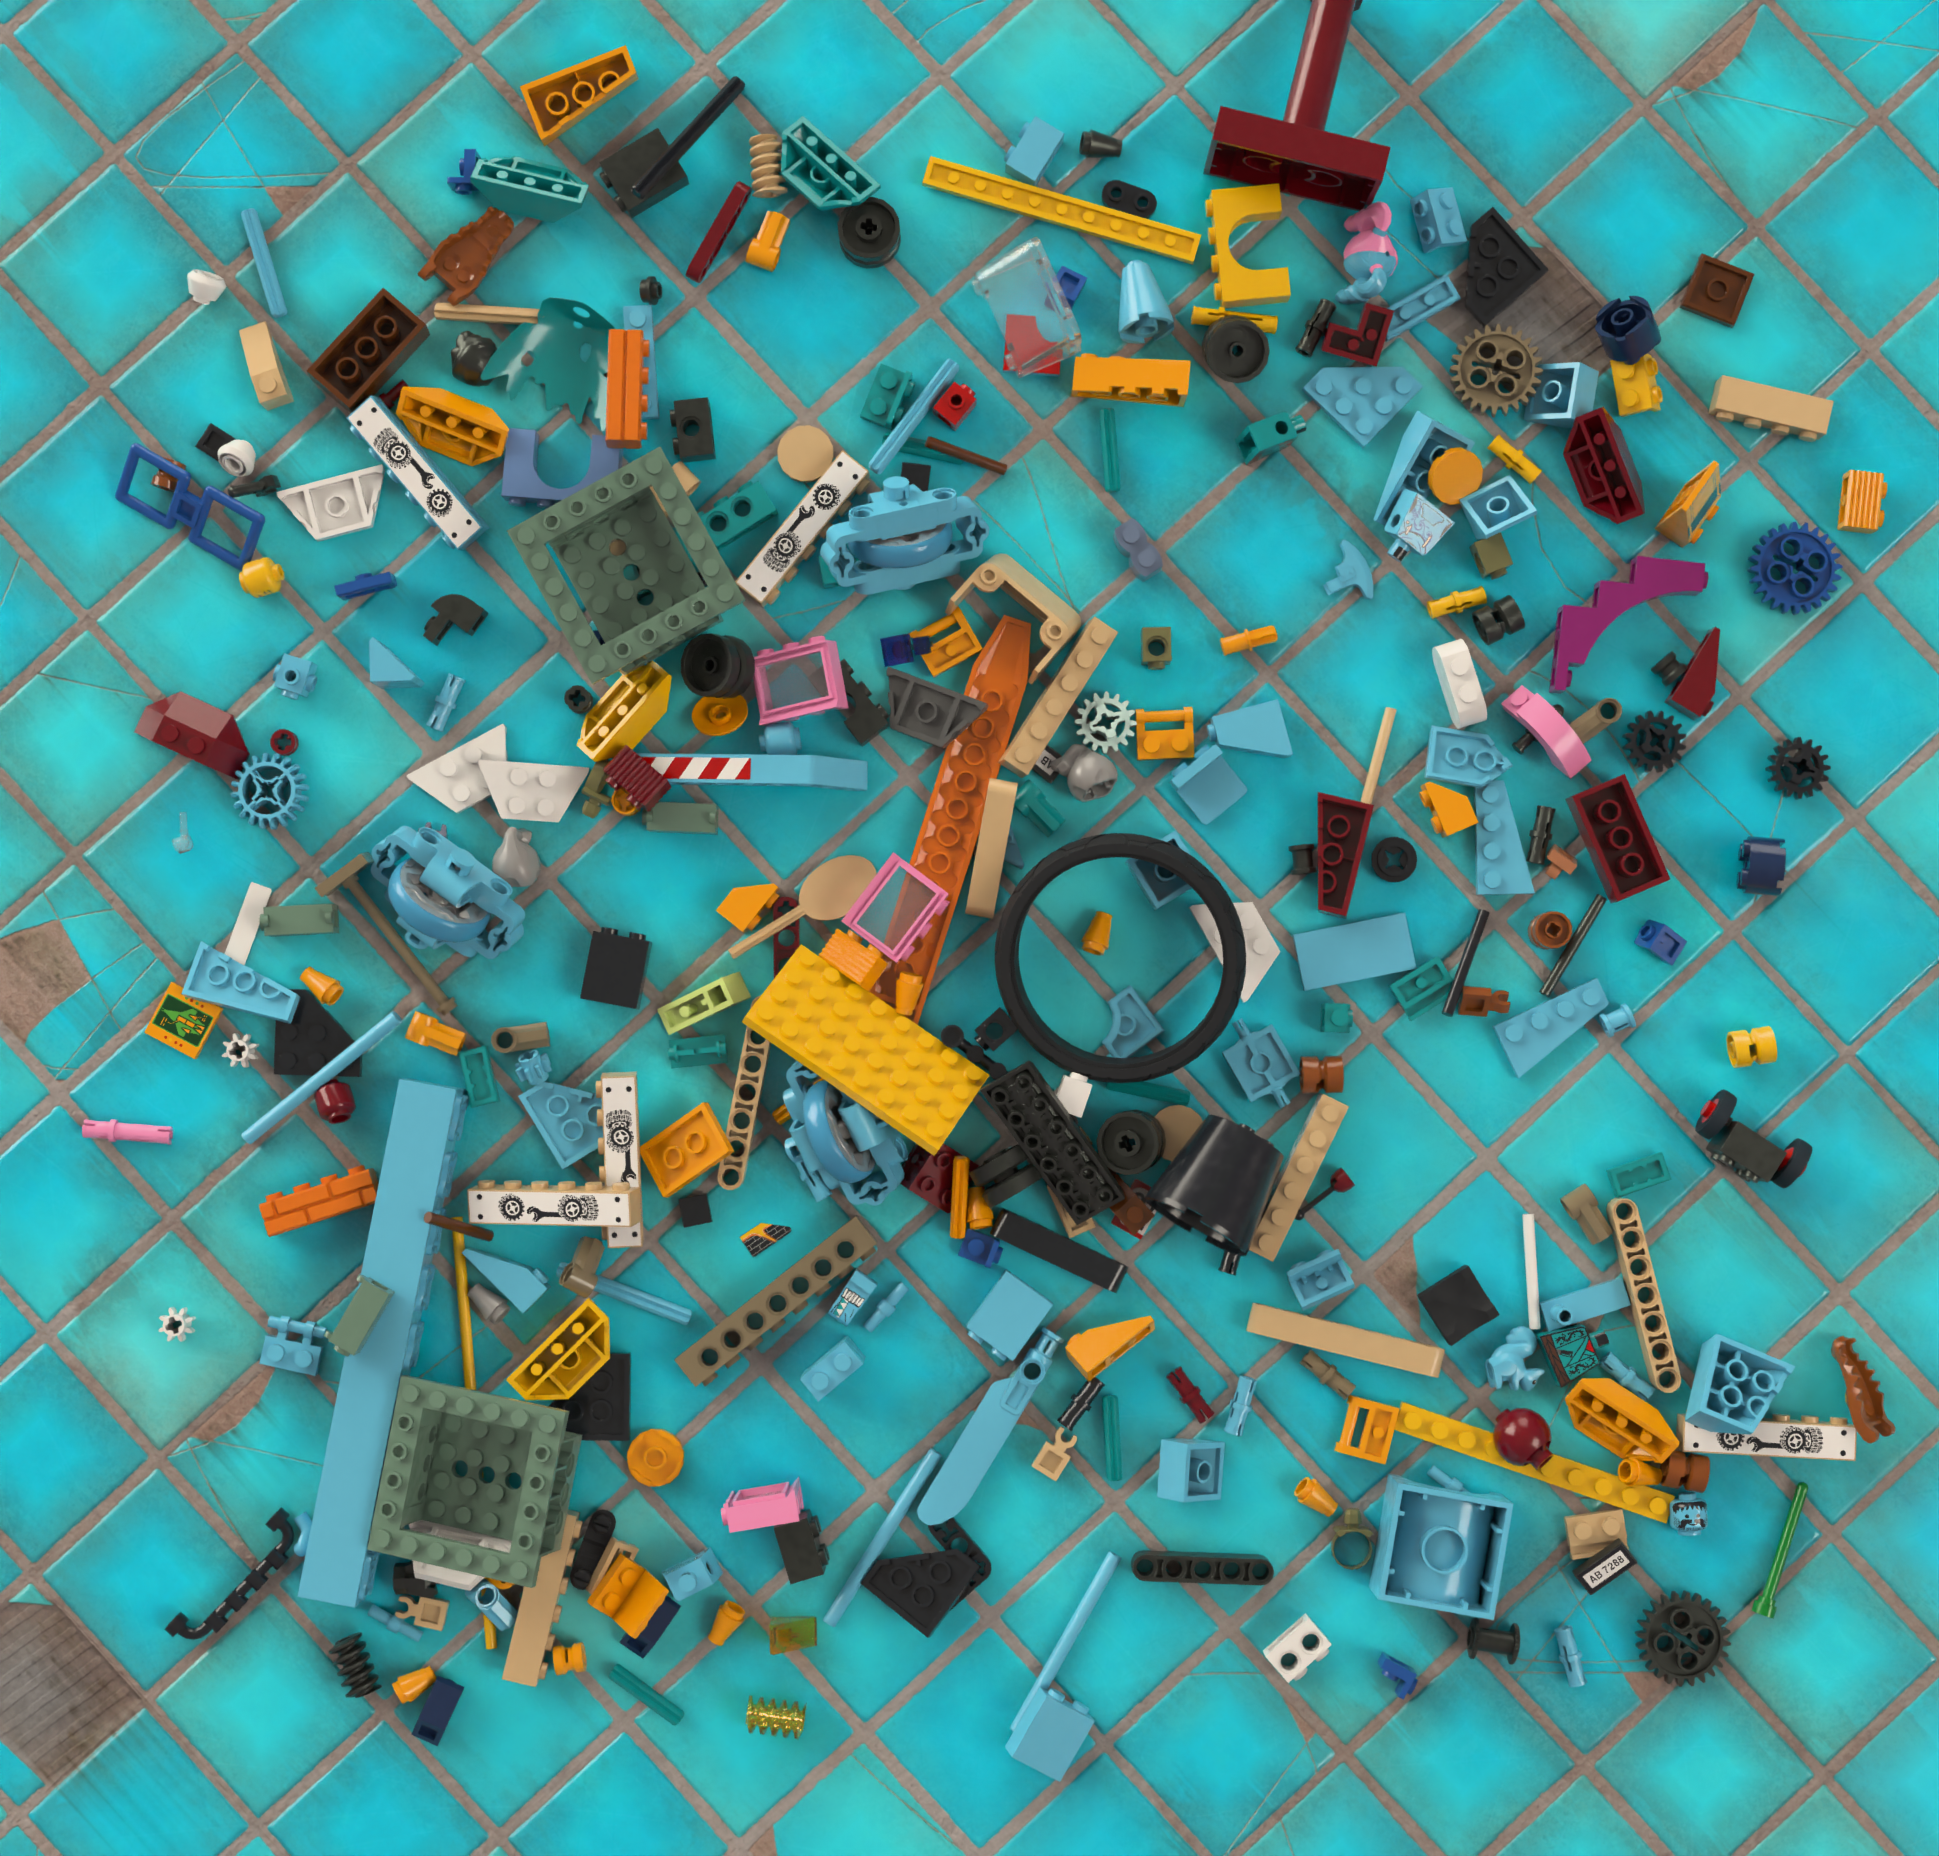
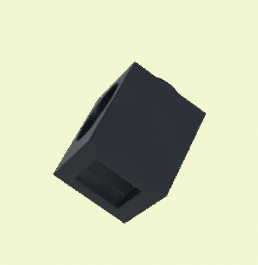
[974,1007,1018,1051]

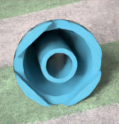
[1118,260,1174,344]

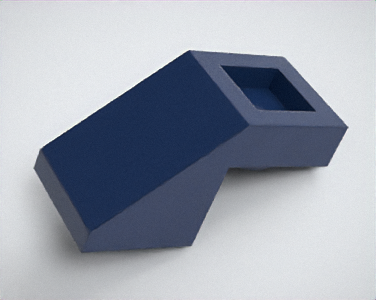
[619,1595,681,1659]
[411,1676,464,1746]

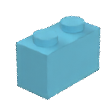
[1004,116,1064,186]

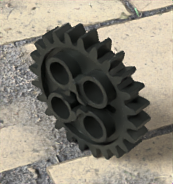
[1635,1590,1731,1687]

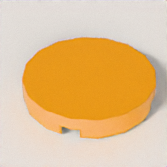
[1428,447,1483,505]
[627,1429,684,1487]

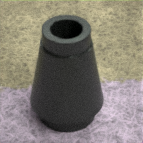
[1079,129,1122,158]

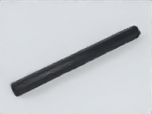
[631,76,745,199]

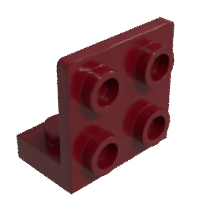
[900,1143,979,1213]

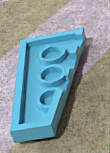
[1474,780,1535,895]
[181,941,300,1024]
[1492,978,1609,1078]

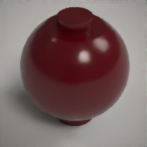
[1493,1408,1554,1470]

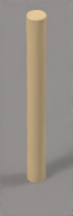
[1360,707,1397,804]

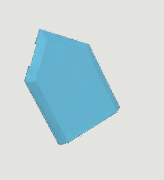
[1424,726,1513,788]

